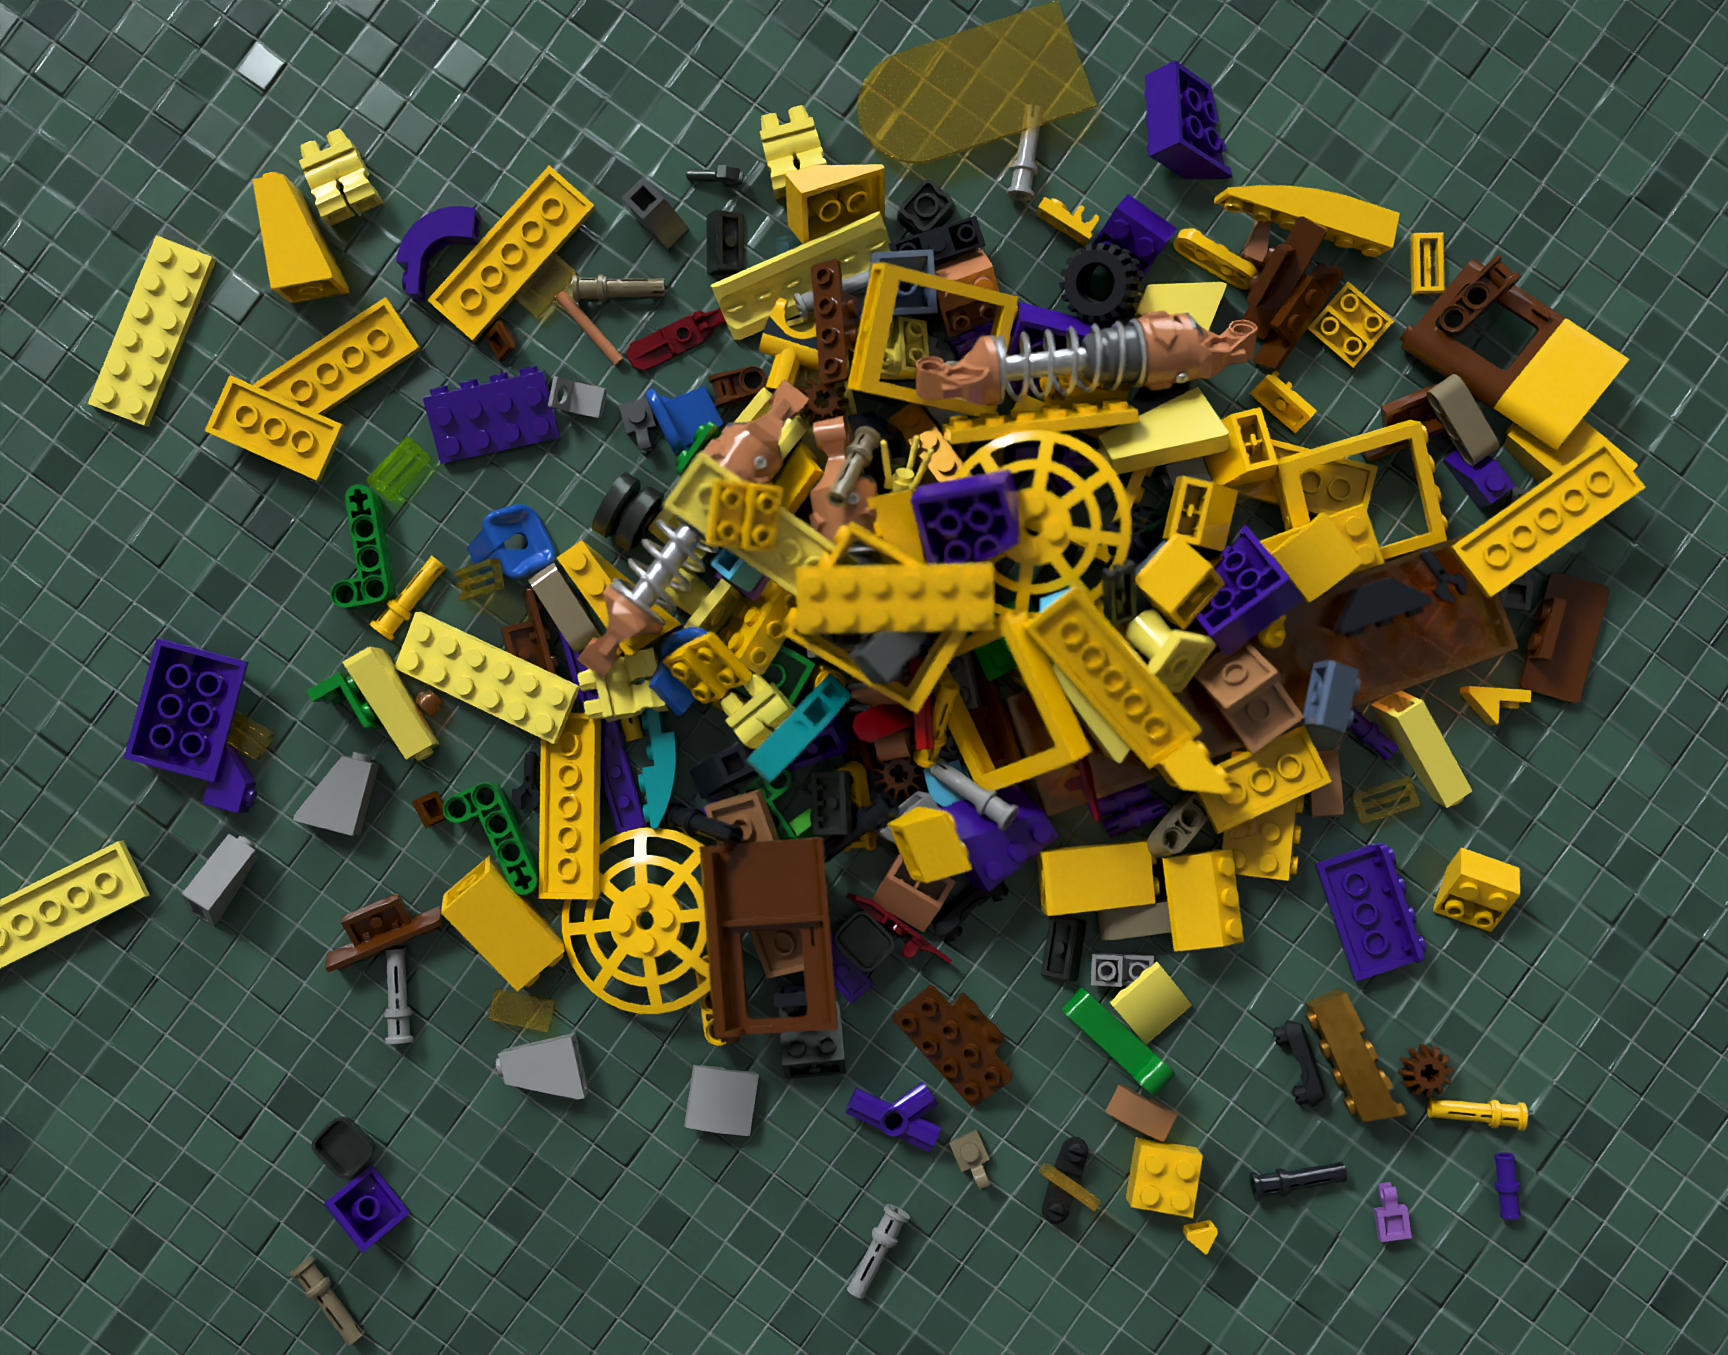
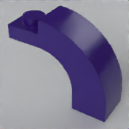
[396,206,481,301]

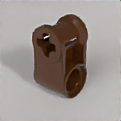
[708,366,768,408]

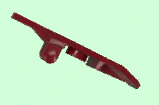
[626,308,726,371]
[852,694,935,744]
[1064,714,1102,821]
[845,893,952,964]

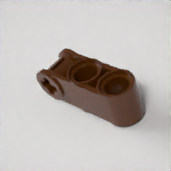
[1439,255,1522,338]

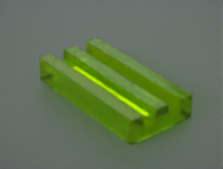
[366,436,432,502]

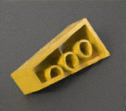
[867,488,928,565]
[557,540,682,655]

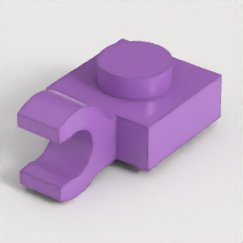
[1374,1182,1412,1242]

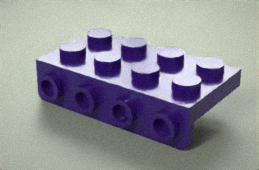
[423,366,561,464]
[1314,842,1427,981]

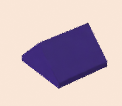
[323,1165,410,1254]

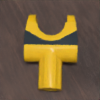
[759,298,819,392]

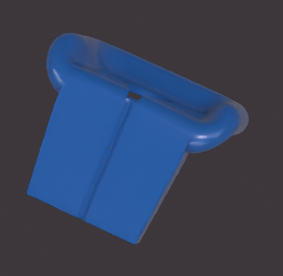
[645,386,724,458]
[467,504,556,586]
[649,627,709,716]

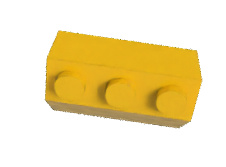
[1162,849,1244,951]

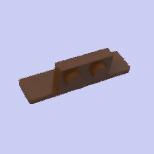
[1242,216,1327,339]
[811,259,862,386]
[1253,263,1344,372]
[1362,383,1446,462]
[500,588,558,674]
[969,674,1031,791]
[325,893,443,972]

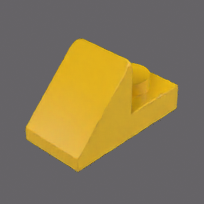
[1459,686,1531,725]

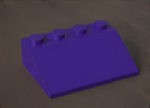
[123,638,249,782]

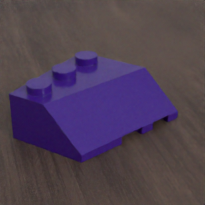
[1144,60,1233,179]
[1005,302,1105,396]
[910,469,1020,564]
[1196,524,1305,656]
[934,783,1059,892]

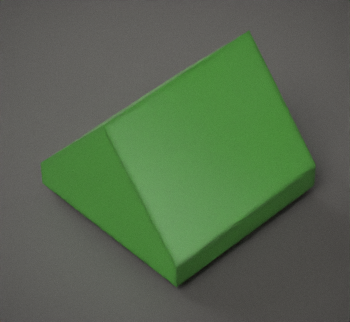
[789,805,823,839]

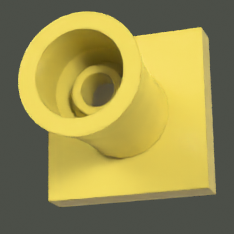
[660,566,744,635]
[1124,609,1217,693]

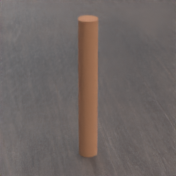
[556,291,624,366]

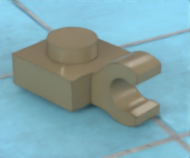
[949,1129,991,1190]

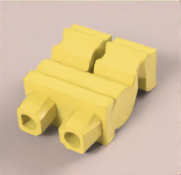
[760,105,827,200]
[299,129,383,226]
[578,648,669,722]
[720,673,796,749]

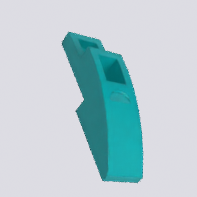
[746,674,852,783]
[638,708,679,829]

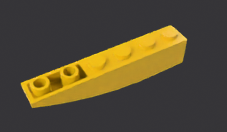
[1214,185,1400,257]

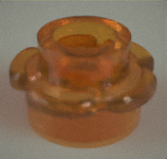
[414,689,443,716]

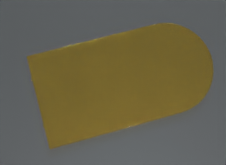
[857,0,1097,164]

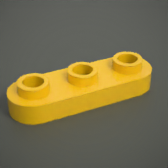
[1173,228,1259,290]

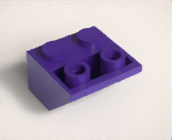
[1093,194,1177,281]

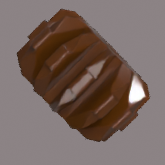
[799,377,849,426]
[873,752,925,800]
[1397,1044,1454,1098]

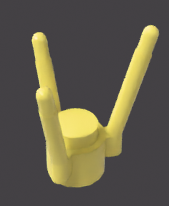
[881,435,934,493]

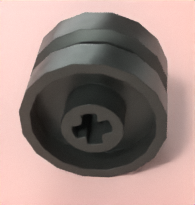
[591,472,664,552]

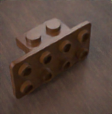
[1519,572,1609,703]
[892,986,1013,1106]

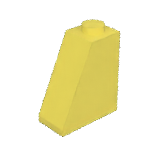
[1132,282,1227,331]

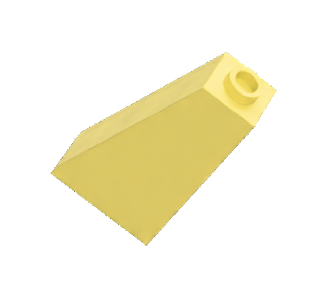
[1096,387,1229,475]
[343,646,439,762]
[1046,654,1131,764]
[1371,688,1473,808]

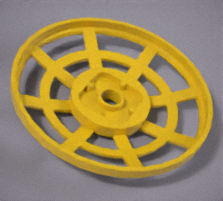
[953,430,1132,620]
[562,828,711,1014]

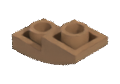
[1308,750,1344,818]
[1105,1084,1179,1142]

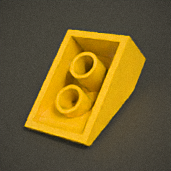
[785,164,885,244]

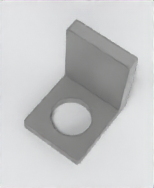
[548,376,607,419]

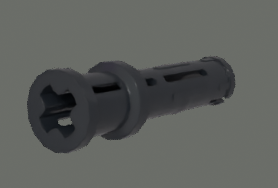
[823,791,899,863]
[665,803,744,846]
[1250,1161,1347,1201]

